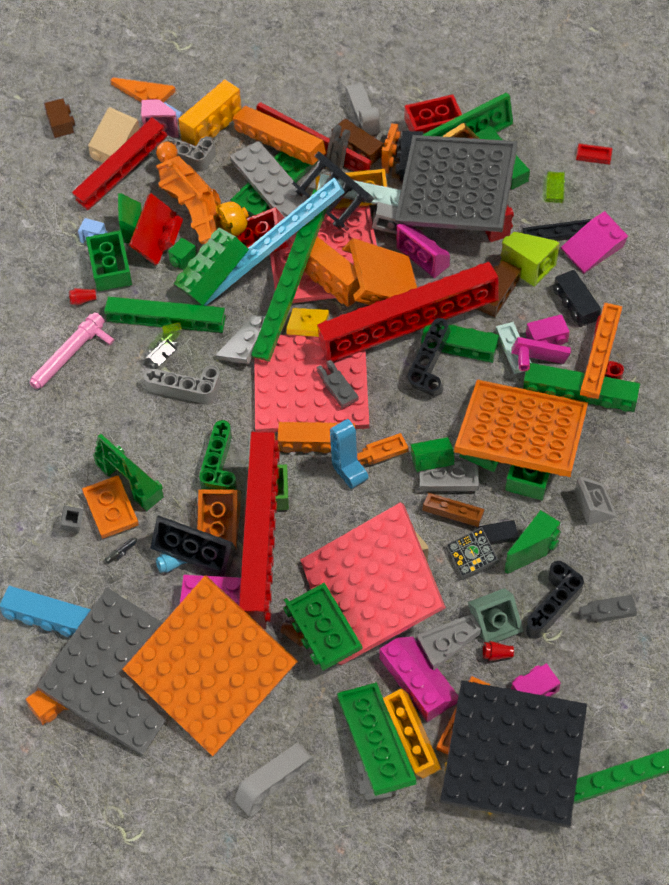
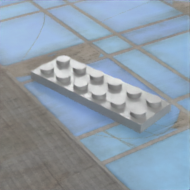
[230,141,308,218]

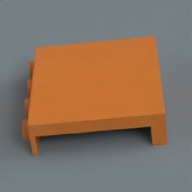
[342,238,417,305]

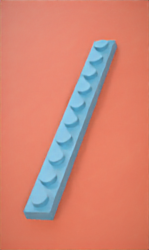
[204,178,345,306]

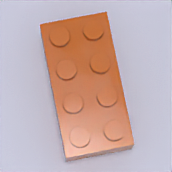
[304,236,360,308]

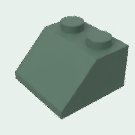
[468,588,523,643]

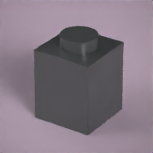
[59,506,84,533]

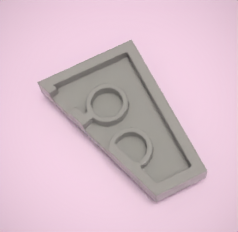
[215,315,266,364]
[420,461,479,491]
[416,614,481,671]

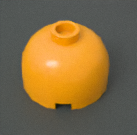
[216,202,249,237]

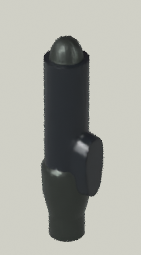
[105,537,138,564]

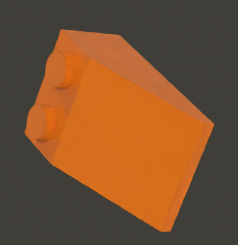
[197,489,241,550]

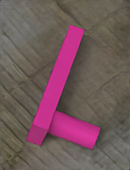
[511,337,571,371]

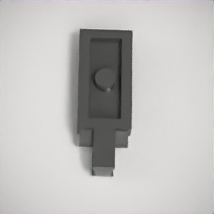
[578,595,637,623]

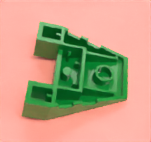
[93,434,164,512]

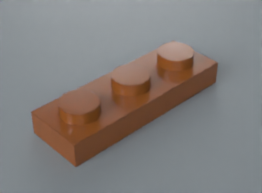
[422,493,485,527]

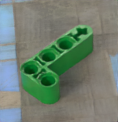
[199,420,237,490]

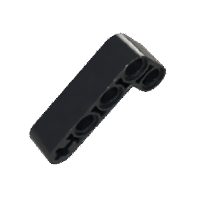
[407,318,450,396]
[526,561,584,639]

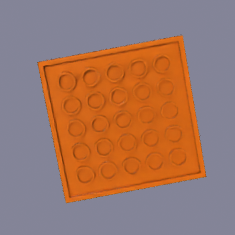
[454,379,588,477]
[123,576,298,756]

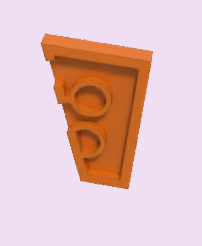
[382,123,401,174]

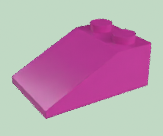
[560,211,628,274]

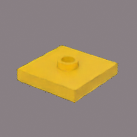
[286,308,329,337]

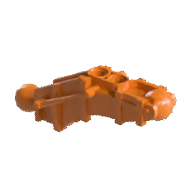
[156,141,224,244]

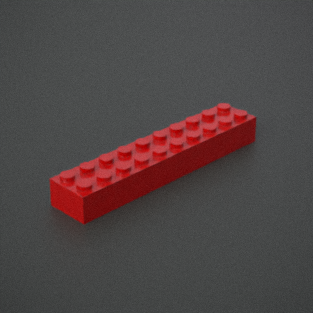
[317,262,499,362]
[239,432,280,629]

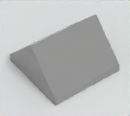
[574,476,617,525]

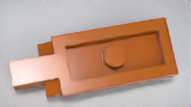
[357,433,409,465]

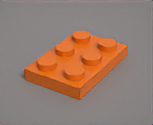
[82,475,139,539]

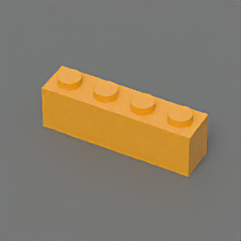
[383,689,442,778]

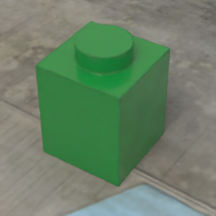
[168,237,197,270]

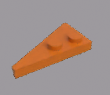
[110,78,176,103]

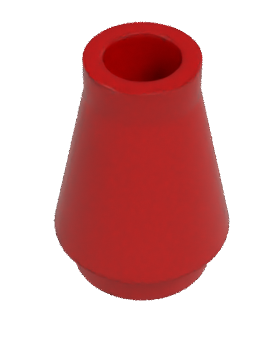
[69,288,96,306]
[483,641,514,661]

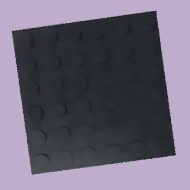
[440,680,587,828]

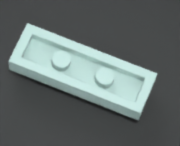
[495,322,531,374]

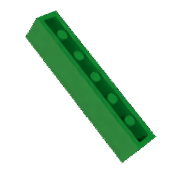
[523,363,640,412]

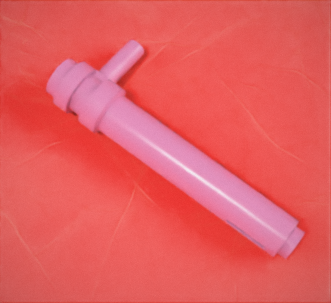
[29,312,114,389]

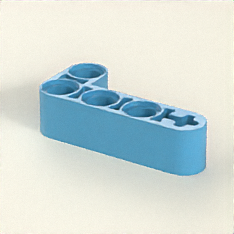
[330,419,369,489]

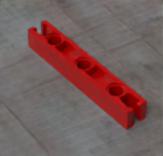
[72,117,168,210]

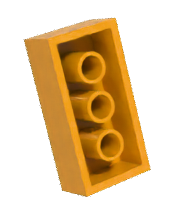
[178,79,242,146]

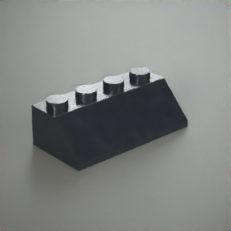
[150,515,236,576]

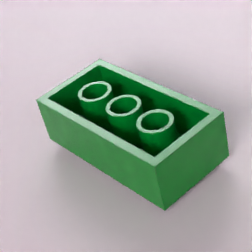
[174,228,249,306]

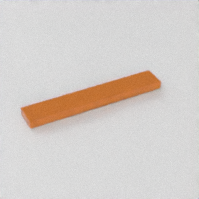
[580,302,623,399]

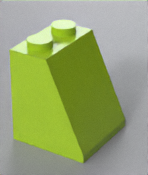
[500,232,560,287]

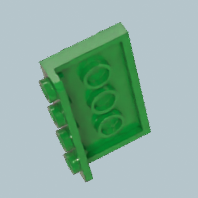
[283,583,363,671]

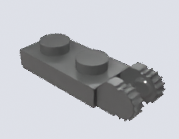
[326,124,350,170]
[316,360,359,409]

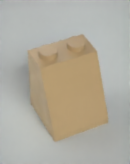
[88,107,139,163]

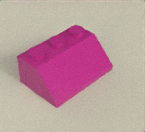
[396,224,450,278]

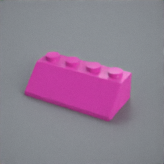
[380,636,458,722]

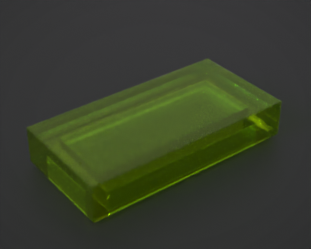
[546,171,565,203]
[162,323,182,337]

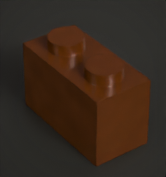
[44,98,76,138]

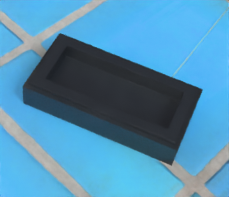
[476,520,519,545]

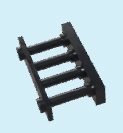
[292,151,375,231]

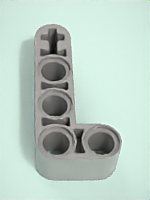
[345,83,380,135]
[150,136,216,172]
[143,365,221,404]
[235,743,314,817]

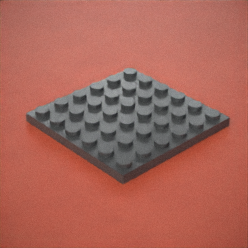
[395,135,518,232]
[36,588,169,756]

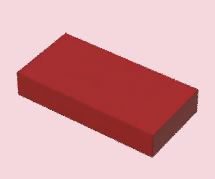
[576,143,613,165]

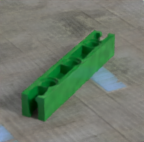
[104,296,226,333]

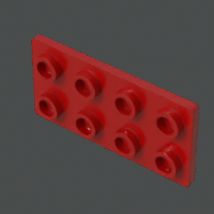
[129,193,183,265]

